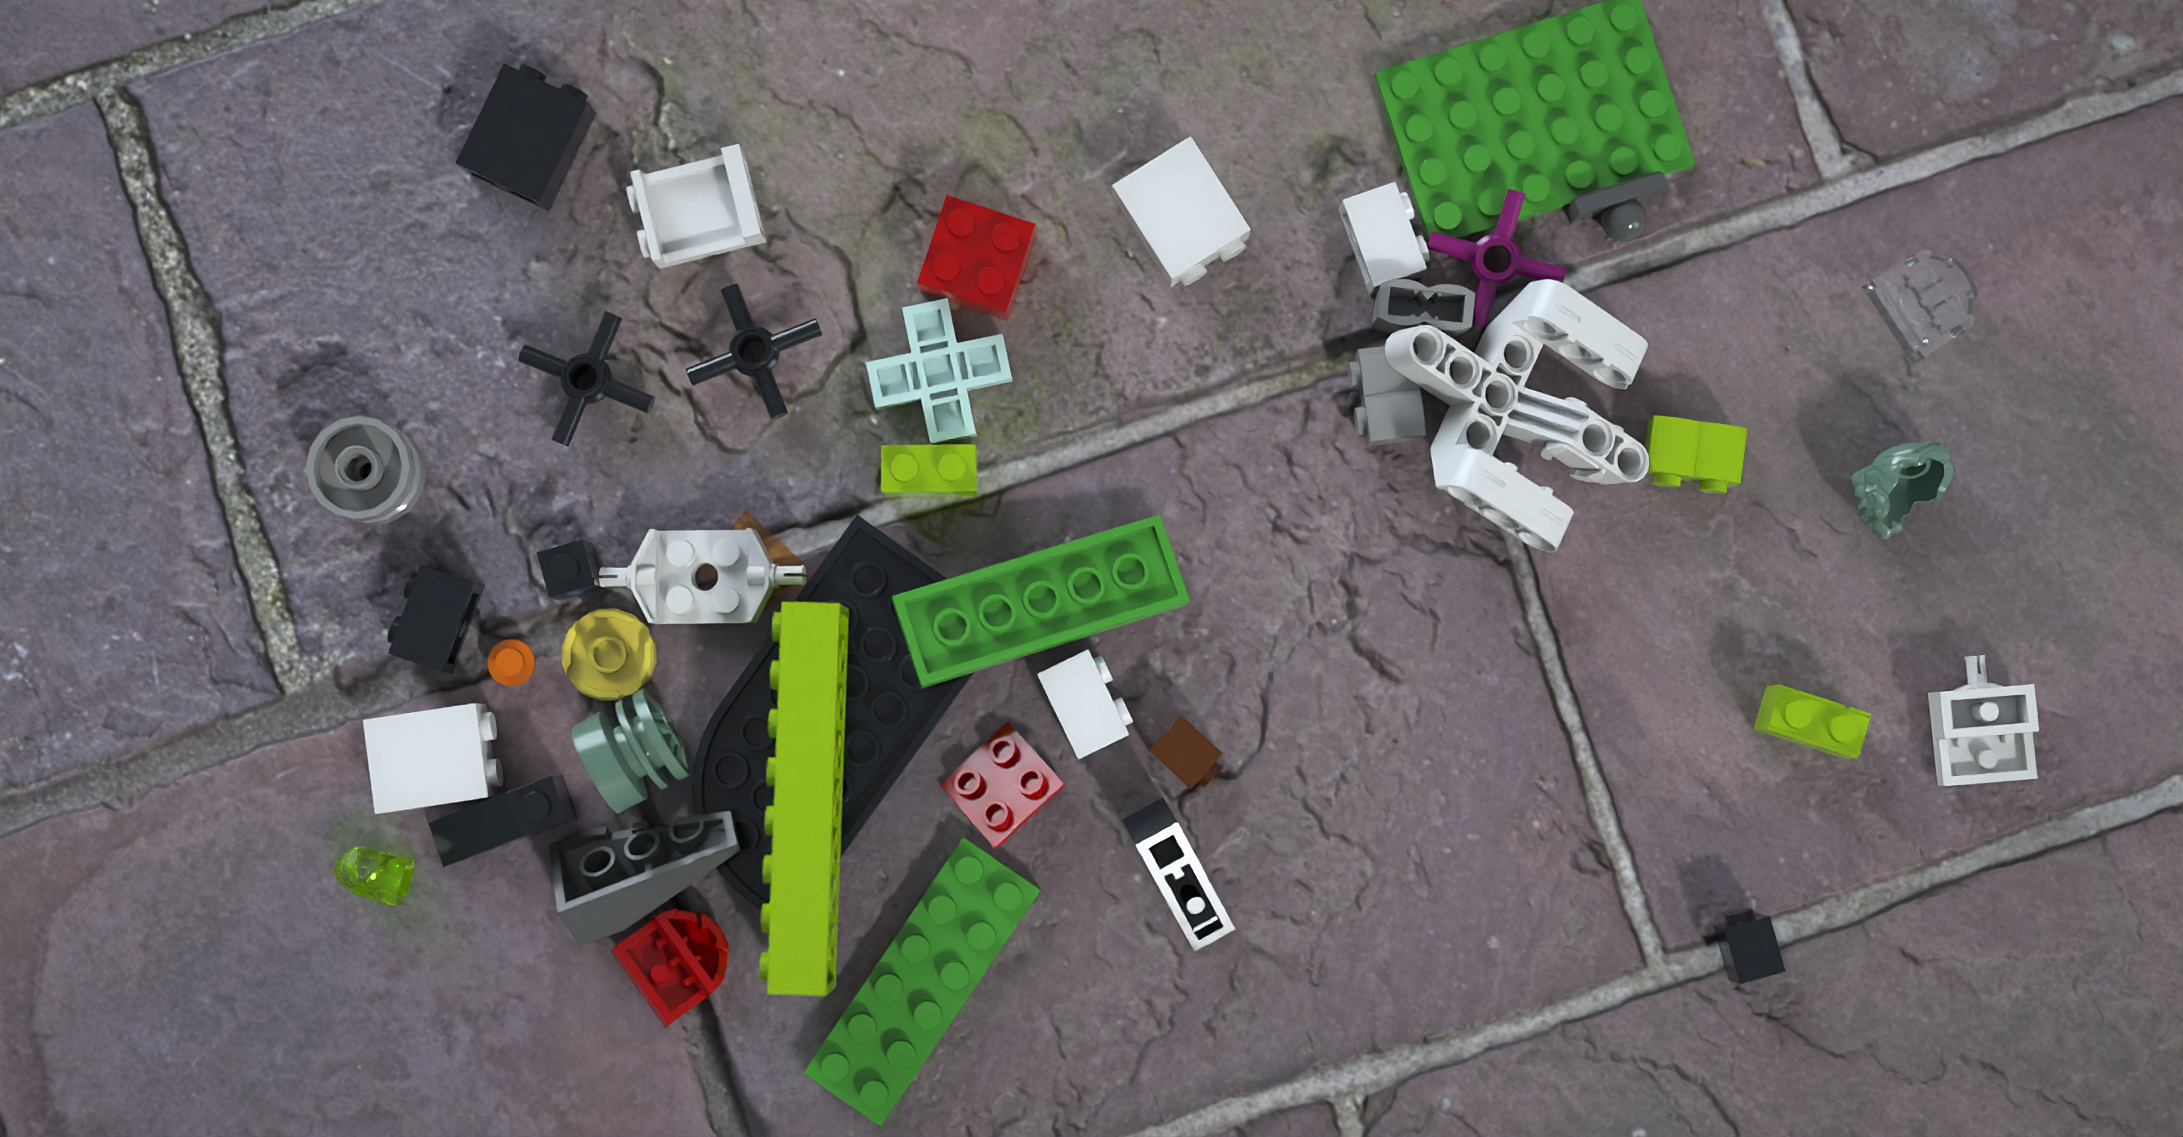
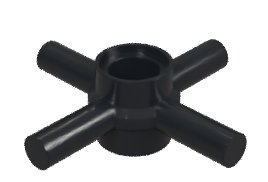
[686,284,823,420]
[518,311,655,447]

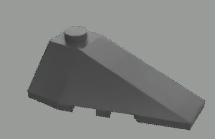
[548,811,741,947]

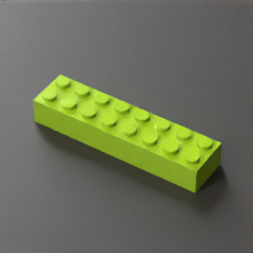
[759,602,849,996]

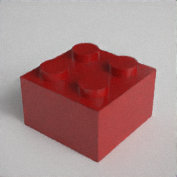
[917,195,1037,321]

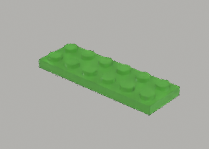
[892,514,1190,689]
[803,837,1041,1127]

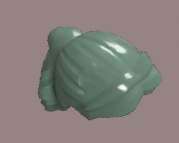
[1851,440,1956,539]

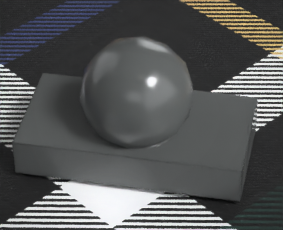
[1566,171,1668,242]

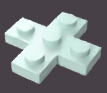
[866,298,1012,445]

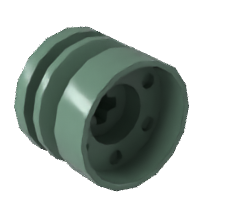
[571,688,692,813]

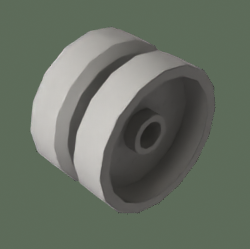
[306,416,427,525]

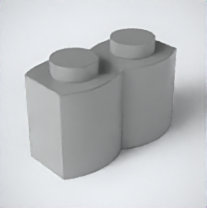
[1372,279,1475,339]
[1348,343,1426,446]

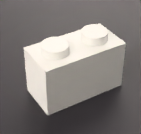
[1338,182,1430,295]
[1037,650,1133,759]

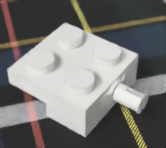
[1928,655,2039,786]

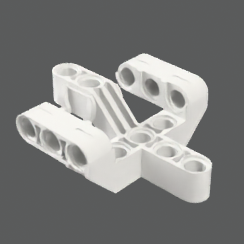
[1385,279,1649,553]

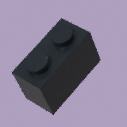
[387,565,485,674]

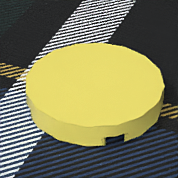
[562,608,657,701]

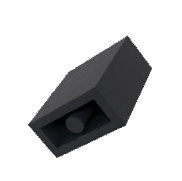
[456,63,597,211]

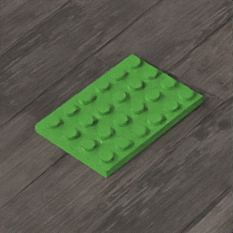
[1373,0,1695,243]

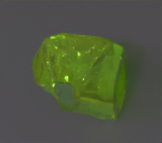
[333,846,416,906]

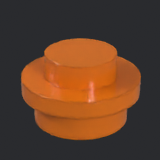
[487,639,536,686]

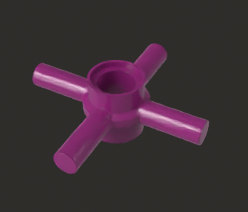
[1427,189,1567,329]

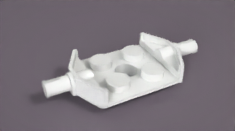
[599,528,806,624]

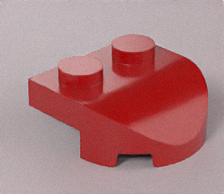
[610,909,729,1028]

